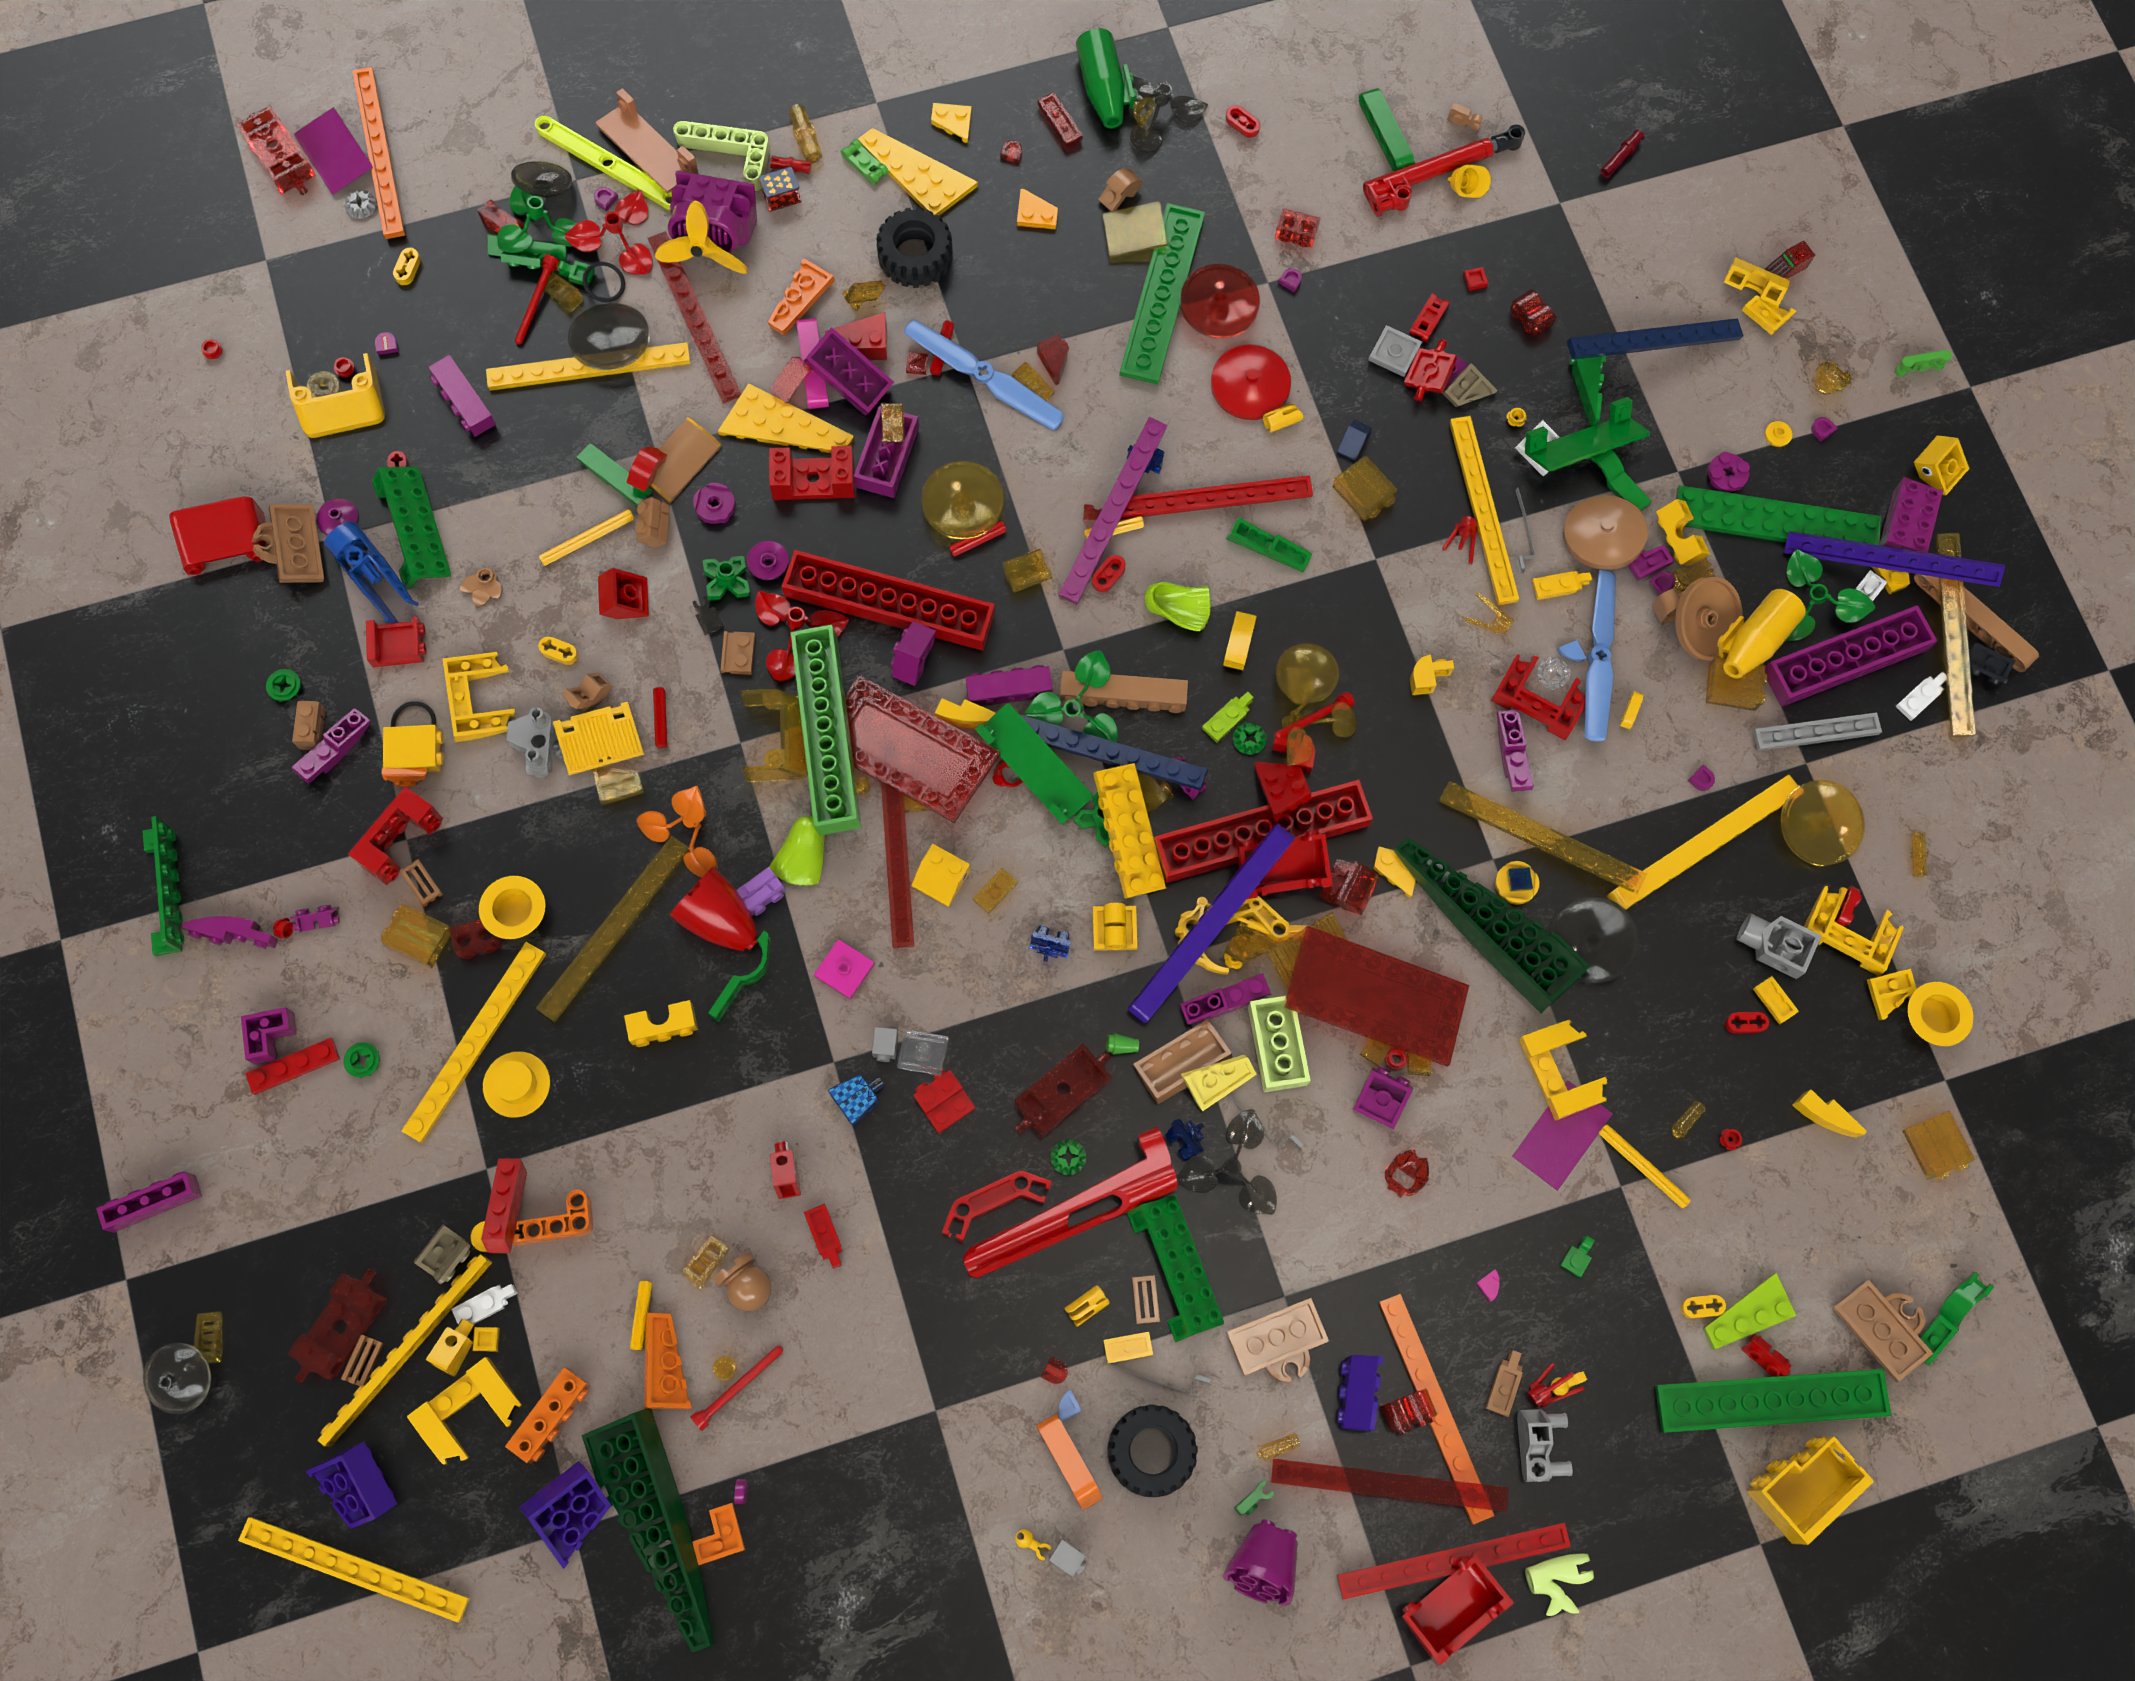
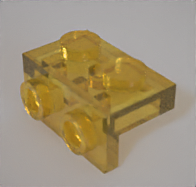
[1002,549,1052,592]
[1137,772,1174,813]

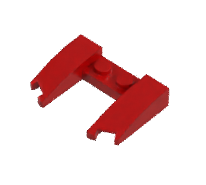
[1491,654,1586,740]

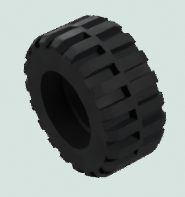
[876,208,953,288]
[1107,1404,1198,1497]

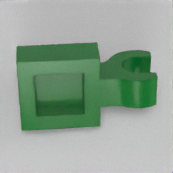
[557,261,595,286]
[1559,1236,1595,1278]
[1234,1481,1275,1516]

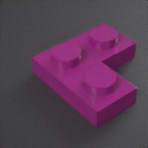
[1627,544,1674,581]

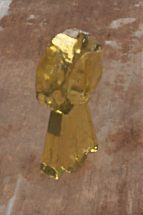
[1672,557,1716,592]

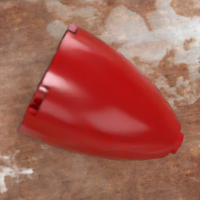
[670,866,758,951]

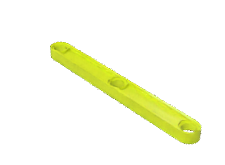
[535,116,672,210]

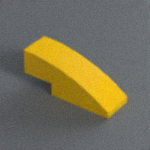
[1223,611,1257,670]
[935,698,996,729]
[1792,1090,1867,1138]

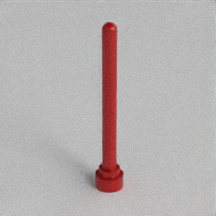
[515,255,560,345]
[1274,692,1355,739]
[690,1346,783,1431]

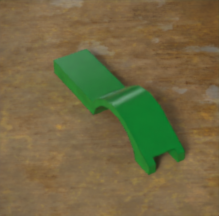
[1589,450,1652,511]
[709,931,771,1022]
[1919,1272,1994,1366]

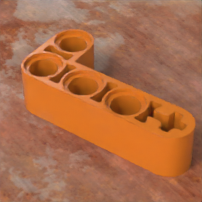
[512,1190,593,1246]
[1036,1414,1103,1511]

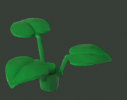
[497,181,577,253]
[1785,549,1875,642]
[1024,650,1118,742]

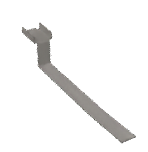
[1515,488,1535,574]
[1228,1094,1303,1150]
[1110,1364,1212,1394]

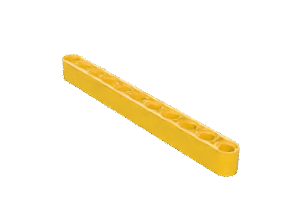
[1606,775,1803,914]

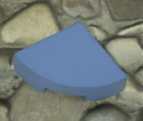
[1557,640,1586,662]
[1058,1390,1082,1422]

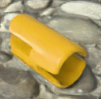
[1263,403,1304,433]
[1064,1285,1110,1327]

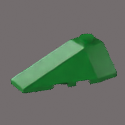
[1569,355,1606,427]

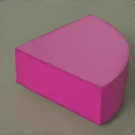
[1476,1270,1499,1302]

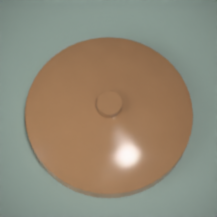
[1564,495,1648,570]
[1675,577,1743,661]

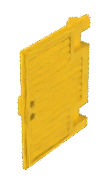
[553,702,644,775]

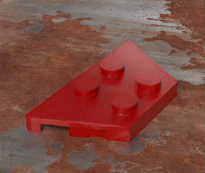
[1254,762,1312,821]

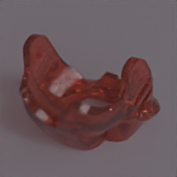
[1385,1149,1429,1198]

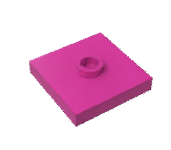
[814,939,875,999]

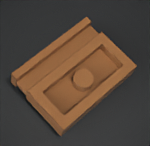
[720,631,755,675]

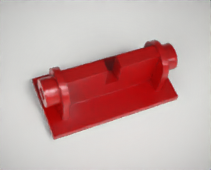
[1741,1334,1792,1377]

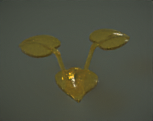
[1282,667,1357,766]

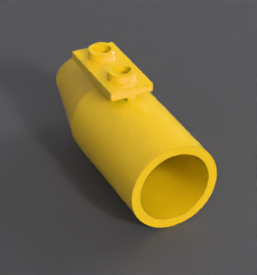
[1717,589,1806,678]

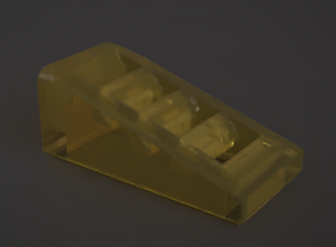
[544,272,584,312]
[1012,362,1055,401]
[682,1235,729,1288]
[192,1311,222,1364]

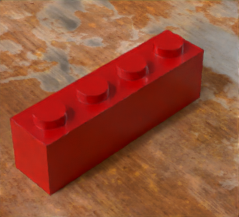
[481,1159,527,1253]

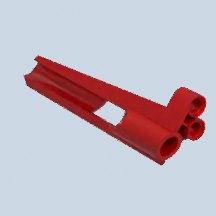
[963,1127,1177,1278]

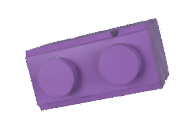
[736,867,785,916]

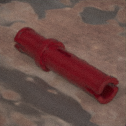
[1600,129,1645,178]

